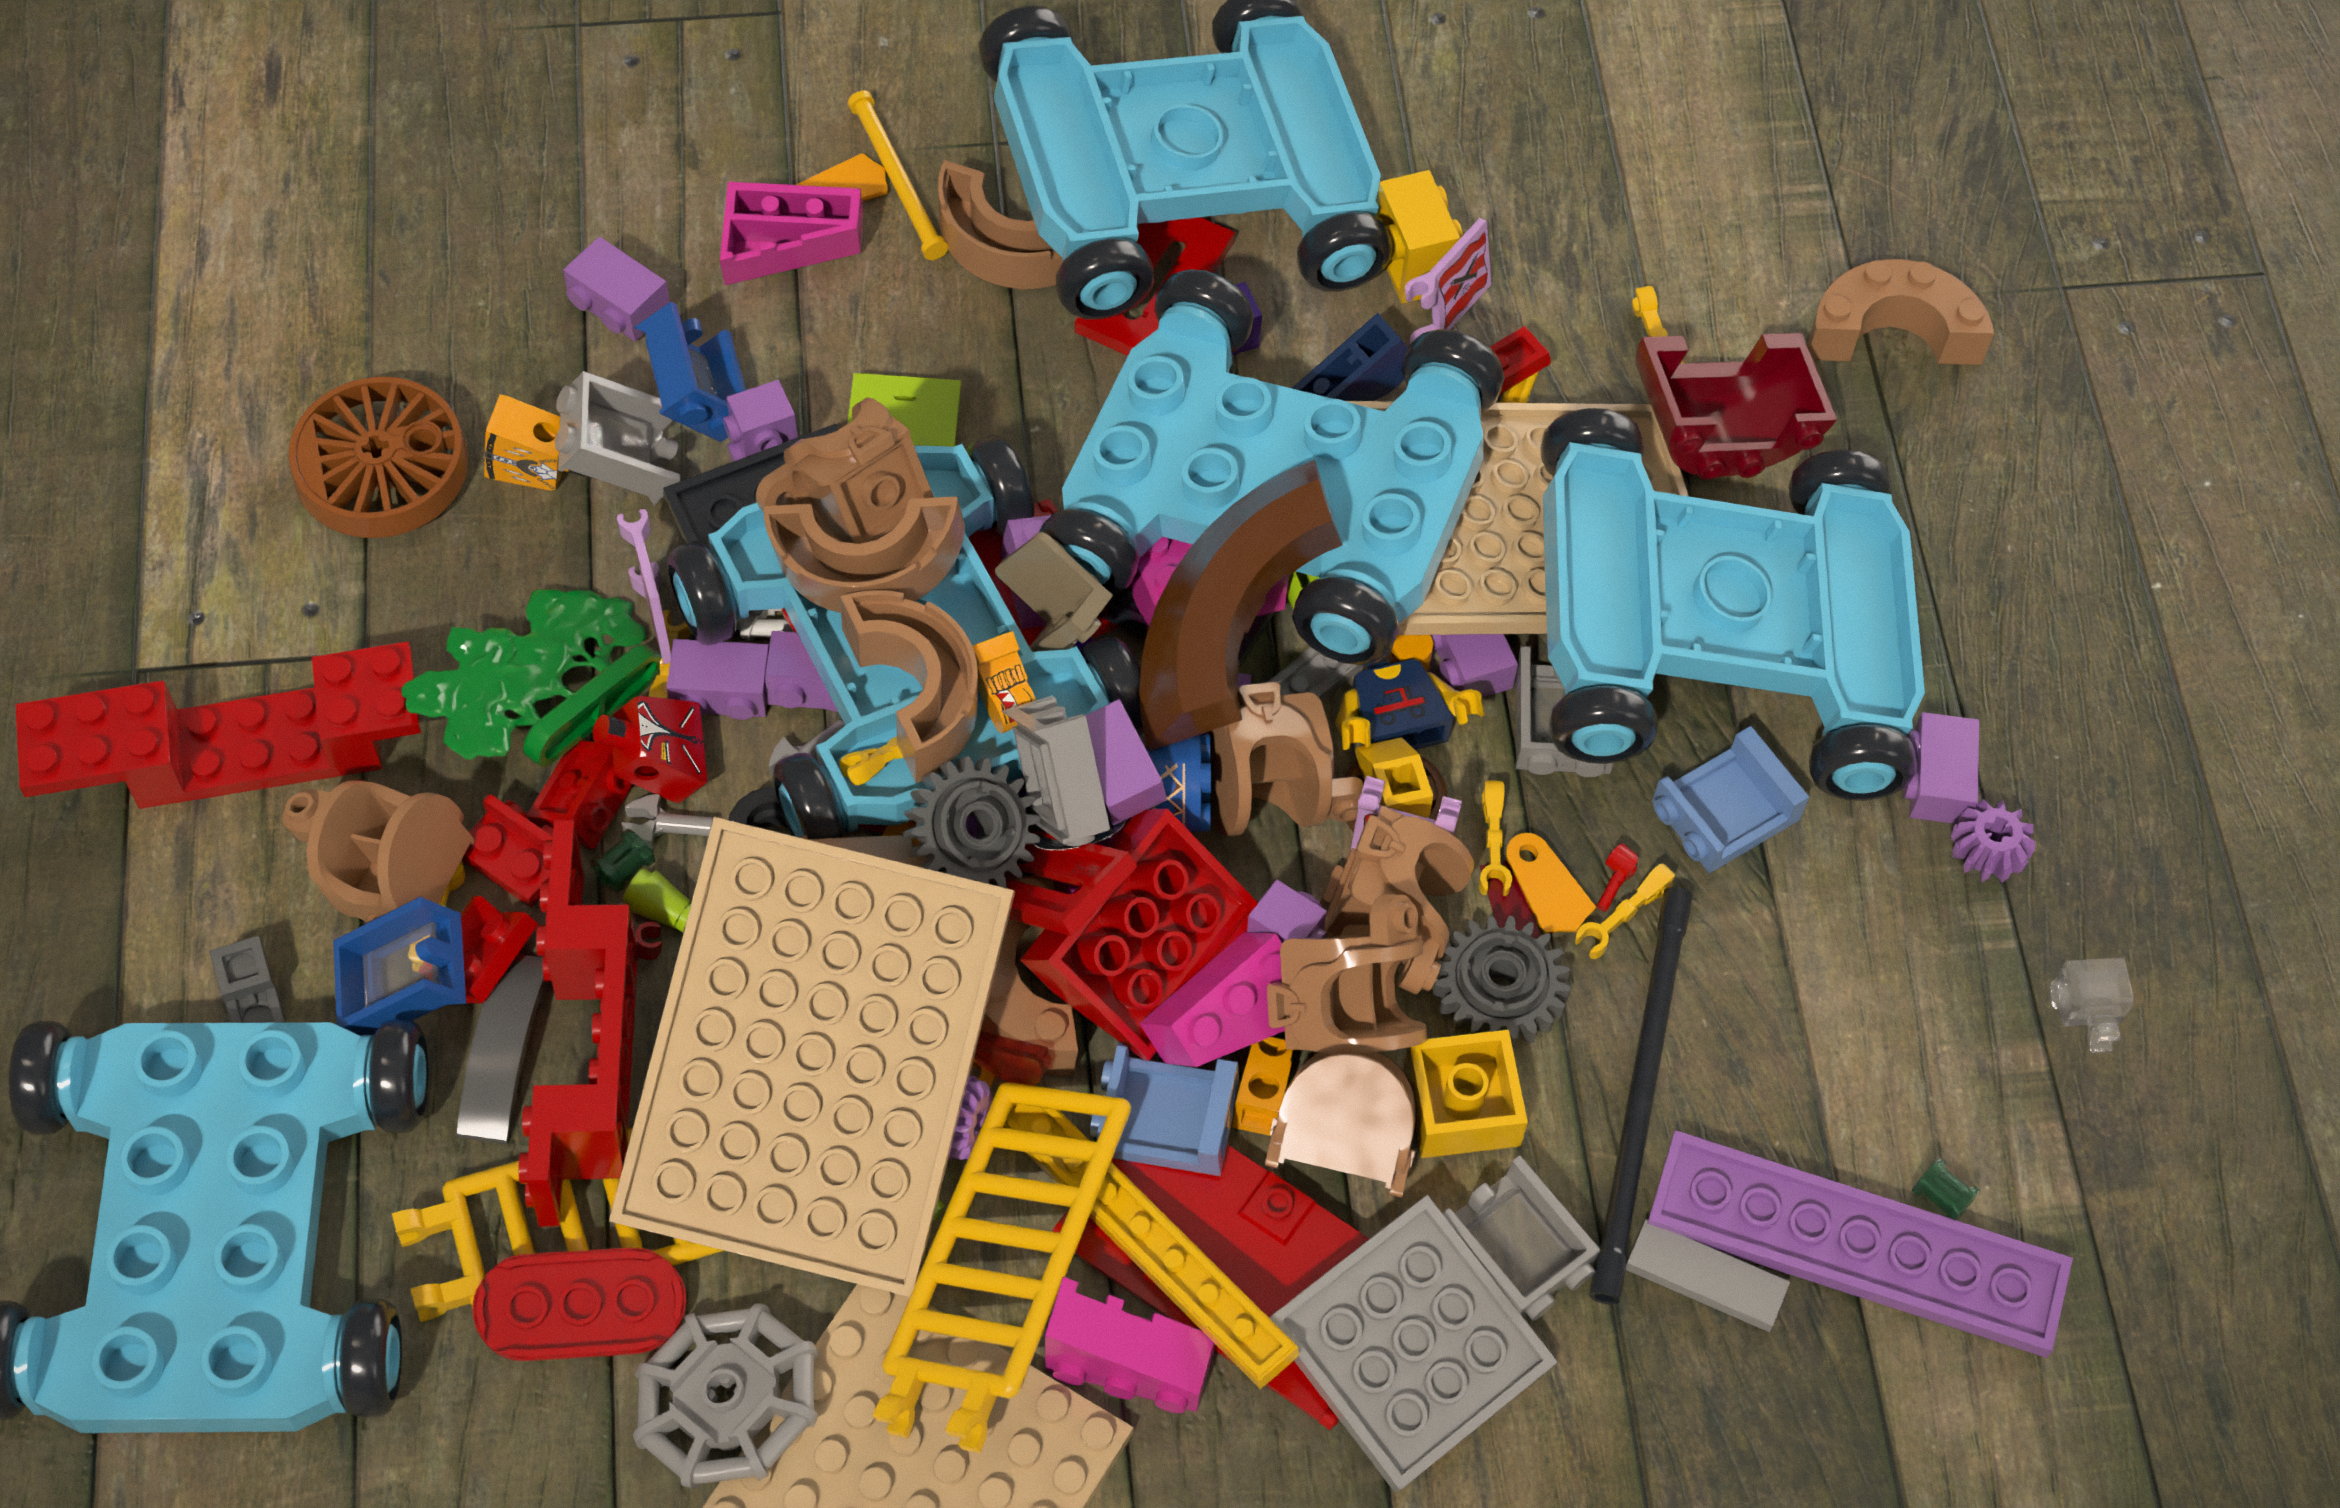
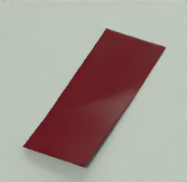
[1479,861,1541,939]

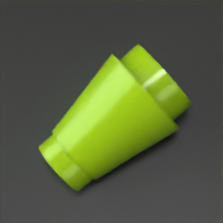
[622,868,692,933]

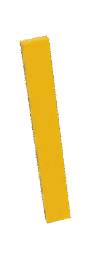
[1003,1080,1300,1389]

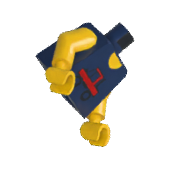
[1335,653,1485,750]

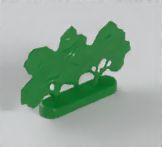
[401,589,662,767]

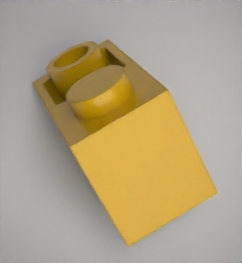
[1355,737,1433,818]

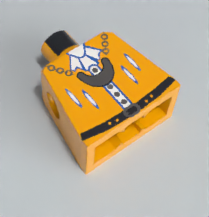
[484,394,587,491]

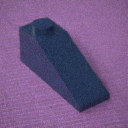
[1292,313,1408,401]

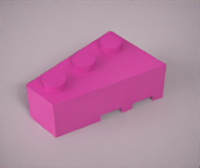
[720,182,864,285]
[1139,932,1285,1067]
[1045,1277,1215,1413]

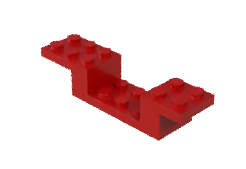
[15,641,421,809]
[518,820,639,1227]

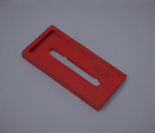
[1075,217,1235,356]
[1005,828,1137,936]

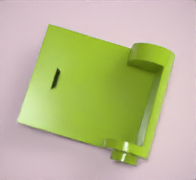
[848,373,962,447]

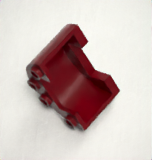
[1635,333,1837,480]

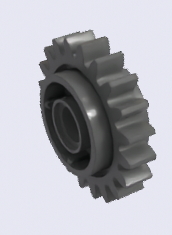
[903,756,1041,888]
[1433,915,1571,1048]

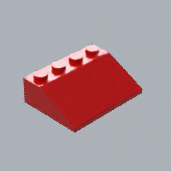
[1020,809,1258,1061]

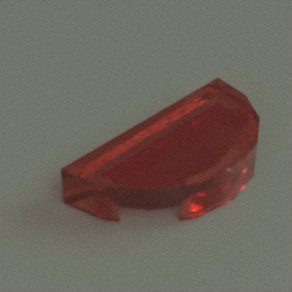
[974,1031,1052,1085]

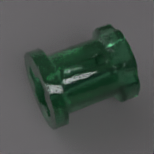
[589,829,656,893]
[1911,1157,1981,1221]

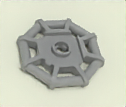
[633,1303,819,1489]

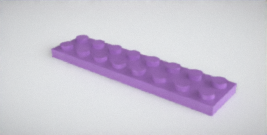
[1647,1130,2073,1358]

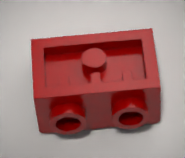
[527,740,633,849]
[462,794,553,908]
[420,896,538,1003]

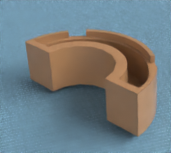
[938,160,1062,290]
[1807,259,1994,365]
[763,496,965,613]
[840,590,978,783]
[979,874,1078,1076]

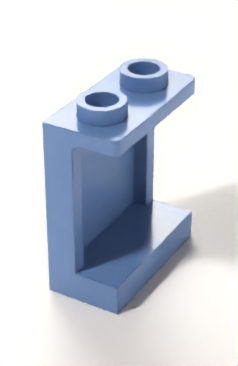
[1652,726,1809,874]
[1090,1045,1240,1176]

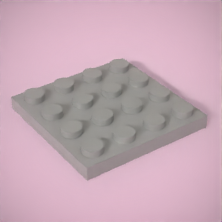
[1269,1195,1557,1493]

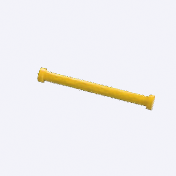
[848,90,948,260]

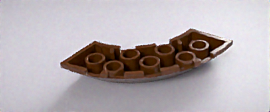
[1139,459,1343,751]

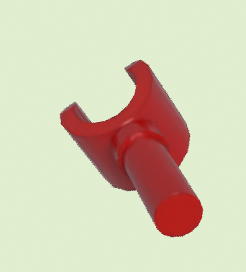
[1596,843,1638,912]
[635,922,663,960]

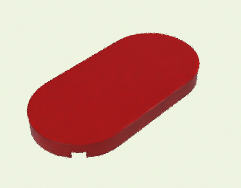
[472,1248,686,1362]

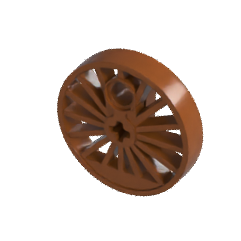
[289,377,469,538]

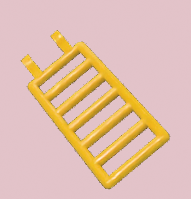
[872,1082,1131,1453]
[392,1128,725,1322]

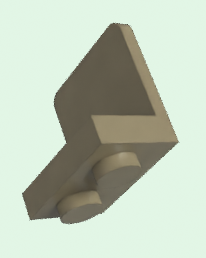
[995,532,1113,652]

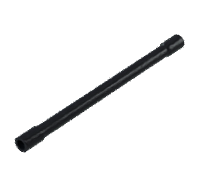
[1589,887,1693,1305]

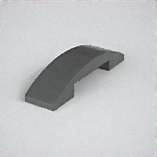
[209,935,287,1023]
[456,954,549,1145]

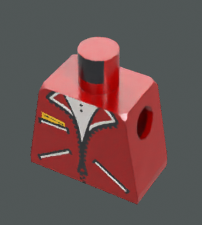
[593,696,708,804]

